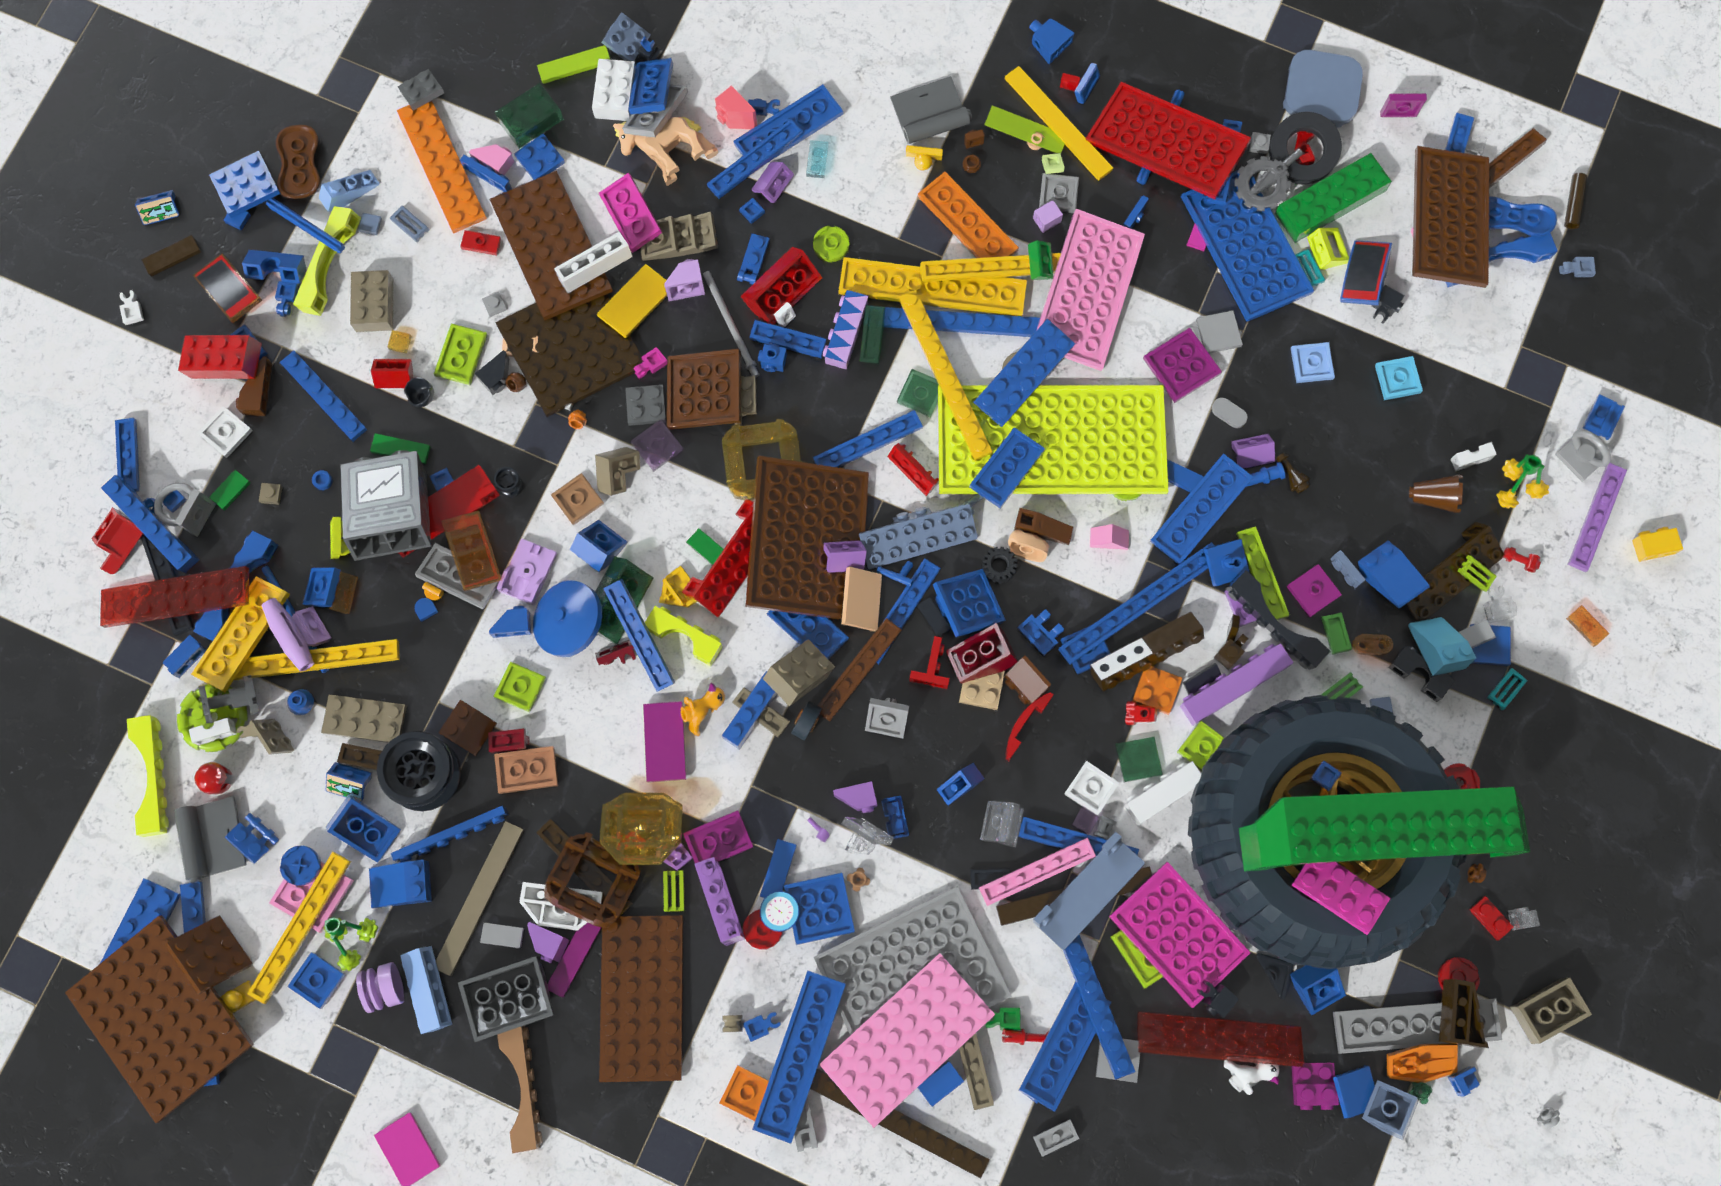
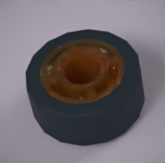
[791,701,822,740]

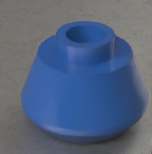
[287,689,314,715]

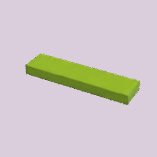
[537,45,610,84]

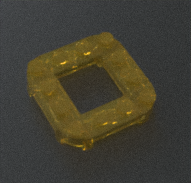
[722,419,801,501]

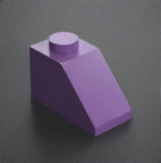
[833,781,877,813]
[527,922,570,963]

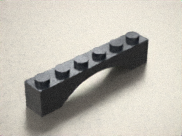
[1226,570,1331,670]

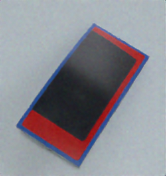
[1340,240,1392,306]

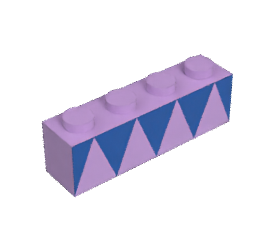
[823,290,868,370]

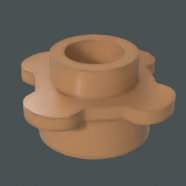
[847,868,870,892]

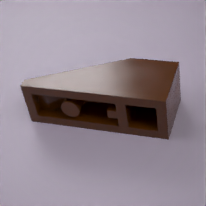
[236,357,272,416]

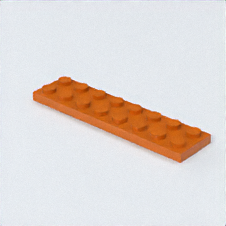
[397,100,487,234]

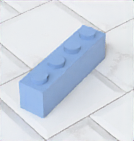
[400,946,452,1034]

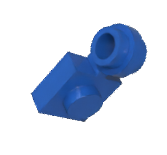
[275,281,299,317]

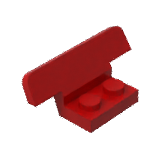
[91,507,143,574]

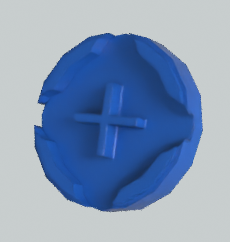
[280,846,321,886]

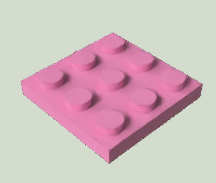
[269,861,354,933]

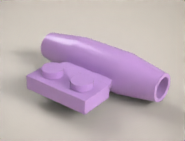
[262,598,331,671]

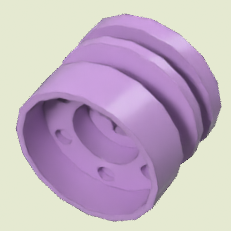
[356,962,404,1013]

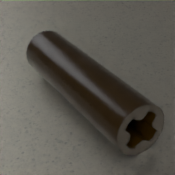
[1564,173,1587,229]

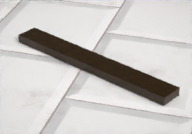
[996,866,1152,926]

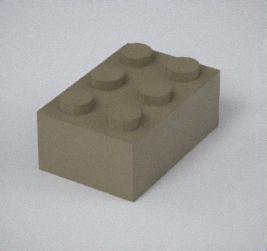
[350,270,393,332]
[763,639,835,707]
[1510,978,1592,1044]

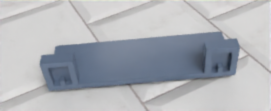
[1033,832,1145,950]

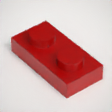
[1469,896,1513,940]

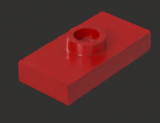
[460,230,501,256]

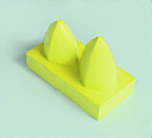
[330,517,350,559]

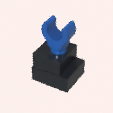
[638,36,662,61]

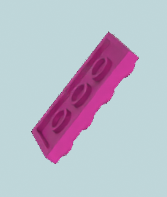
[599,173,663,253]
[1292,862,1390,935]

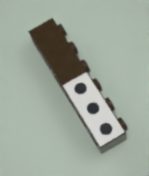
[1090,612,1204,692]

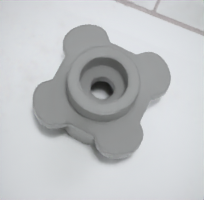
[1537,1107,1560,1128]

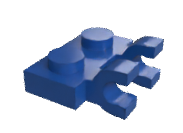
[1017,609,1064,656]

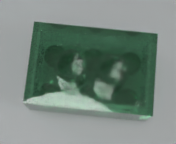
[495,83,564,149]

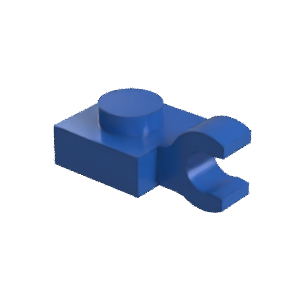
[748,98,780,116]

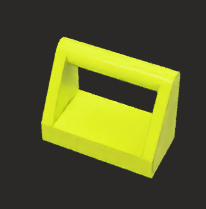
[1307,228,1349,270]

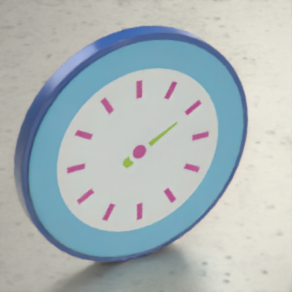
[760,891,800,932]

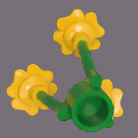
[1496,455,1549,508]

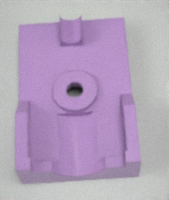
[497,538,557,605]

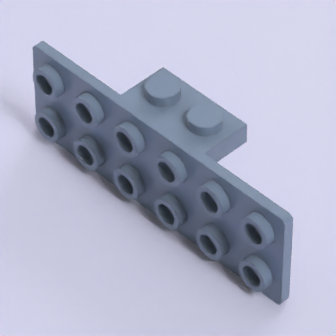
[859,503,978,569]

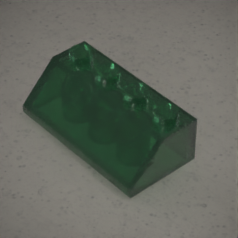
[595,556,654,644]

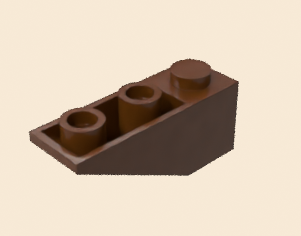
[1014,508,1073,545]

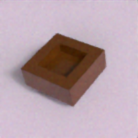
[964,130,984,149]

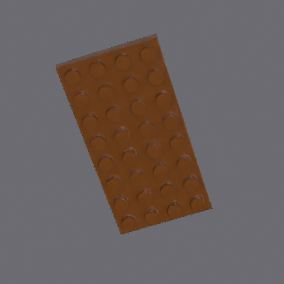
[1412,146,1489,288]
[489,171,613,321]
[599,916,683,1082]

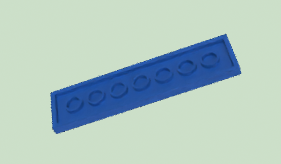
[752,970,846,1144]

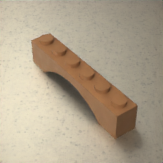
[498,1025,543,1154]

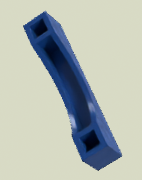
[1446,233,1558,288]
[101,475,200,573]
[193,531,278,642]

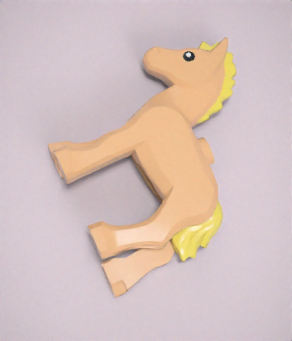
[613,117,718,186]

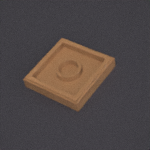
[551,473,604,525]

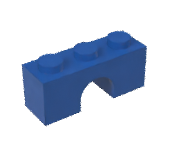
[242,250,306,284]

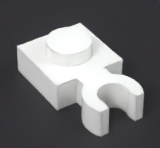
[120,290,144,325]

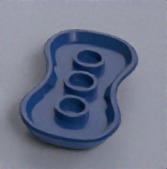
[1489,196,1557,237]

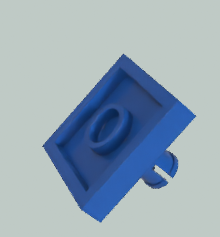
[1204,539,1249,586]

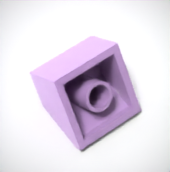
[664,259,705,301]

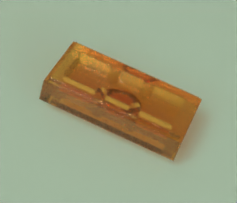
[329,572,358,614]
[1566,605,1610,647]

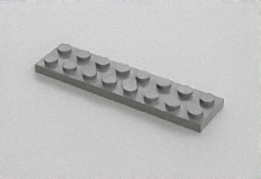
[1333,999,1502,1054]

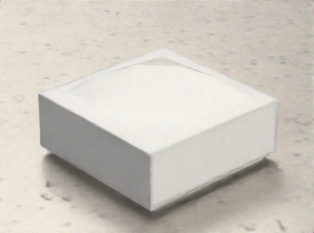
[774,302,796,328]

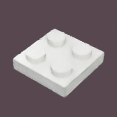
[198,406,253,458]
[1065,761,1119,816]

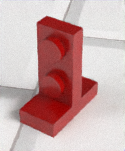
[909,636,950,689]

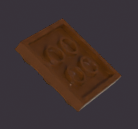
[165,915,253,995]

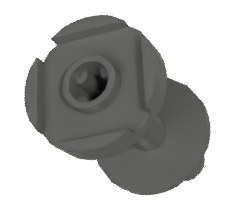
[198,675,259,723]

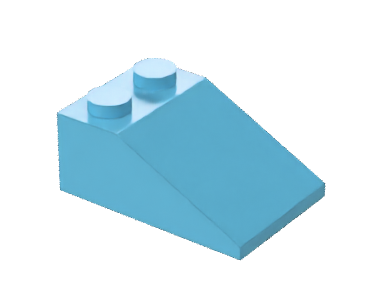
[1408,617,1476,676]

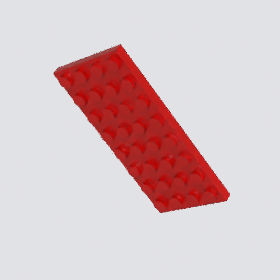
[1085,82,1251,200]

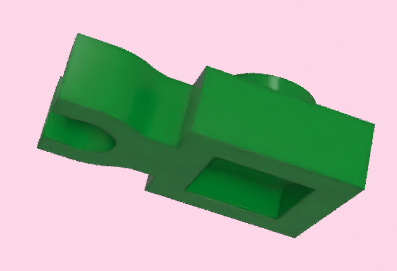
[986,1008,1021,1030]

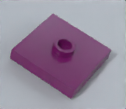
[1380,93,1427,117]
[1287,564,1342,617]

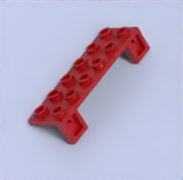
[399,465,500,558]
[682,499,754,617]

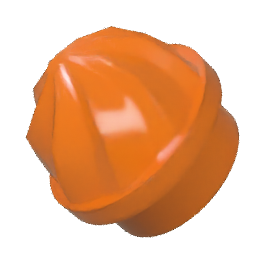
[568,410,587,429]

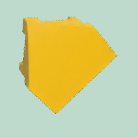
[659,566,697,608]

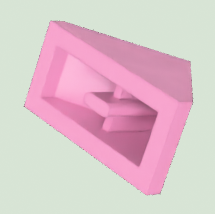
[1090,524,1129,550]

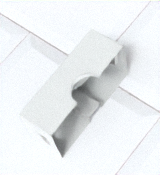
[1451,442,1496,471]
[189,718,237,745]

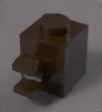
[1214,634,1249,670]

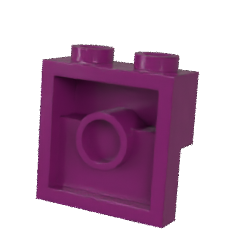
[1291,1063,1339,1110]

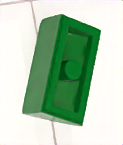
[1028,240,1054,280]

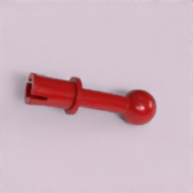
[1002,1029,1049,1045]

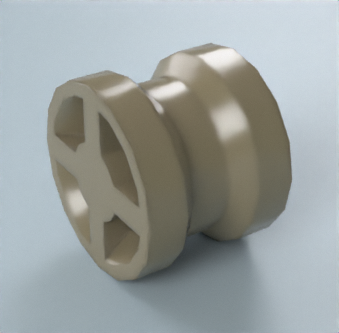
[722,1015,743,1032]

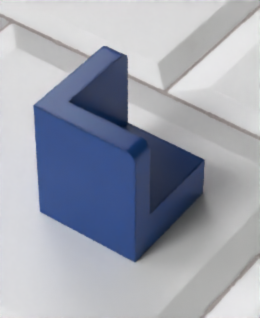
[1448,1066,1480,1097]

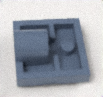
[601,12,651,61]

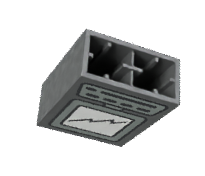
[341,450,431,561]

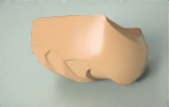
[1008,529,1049,562]

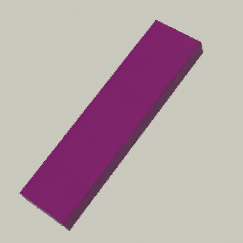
[547,923,602,998]

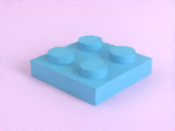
[1375,356,1423,400]

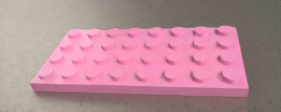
[1036,209,1145,371]
[819,953,995,1128]

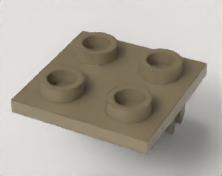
[237,719,294,755]

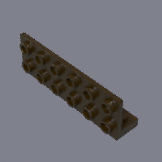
[1406,522,1505,622]

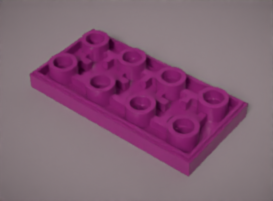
[643,701,686,783]

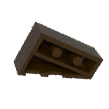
[1439,979,1489,1048]

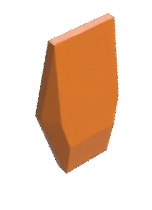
[1387,1044,1458,1083]

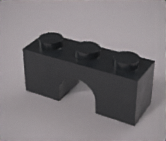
[1388,646,1455,702]

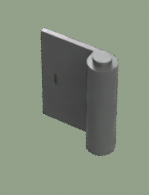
[890,76,972,144]
[174,796,247,883]

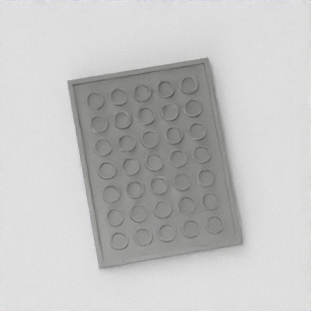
[814,886,1012,1035]

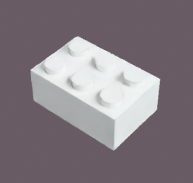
[592,59,636,121]

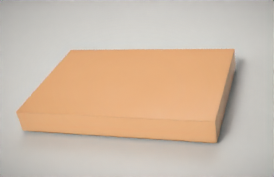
[842,567,882,631]

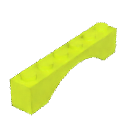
[293,206,361,316]
[127,715,169,837]

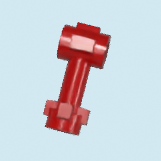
[1503,547,1541,573]

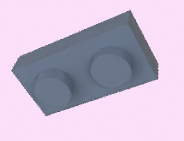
[1331,550,1365,588]

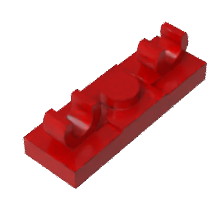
[887,443,939,496]

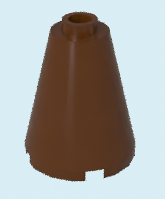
[1409,475,1463,513]

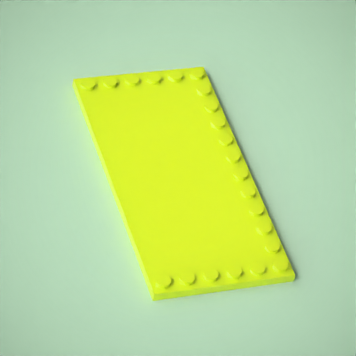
[938,385,1168,494]

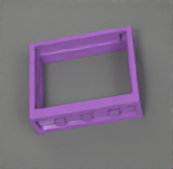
[695,857,745,946]

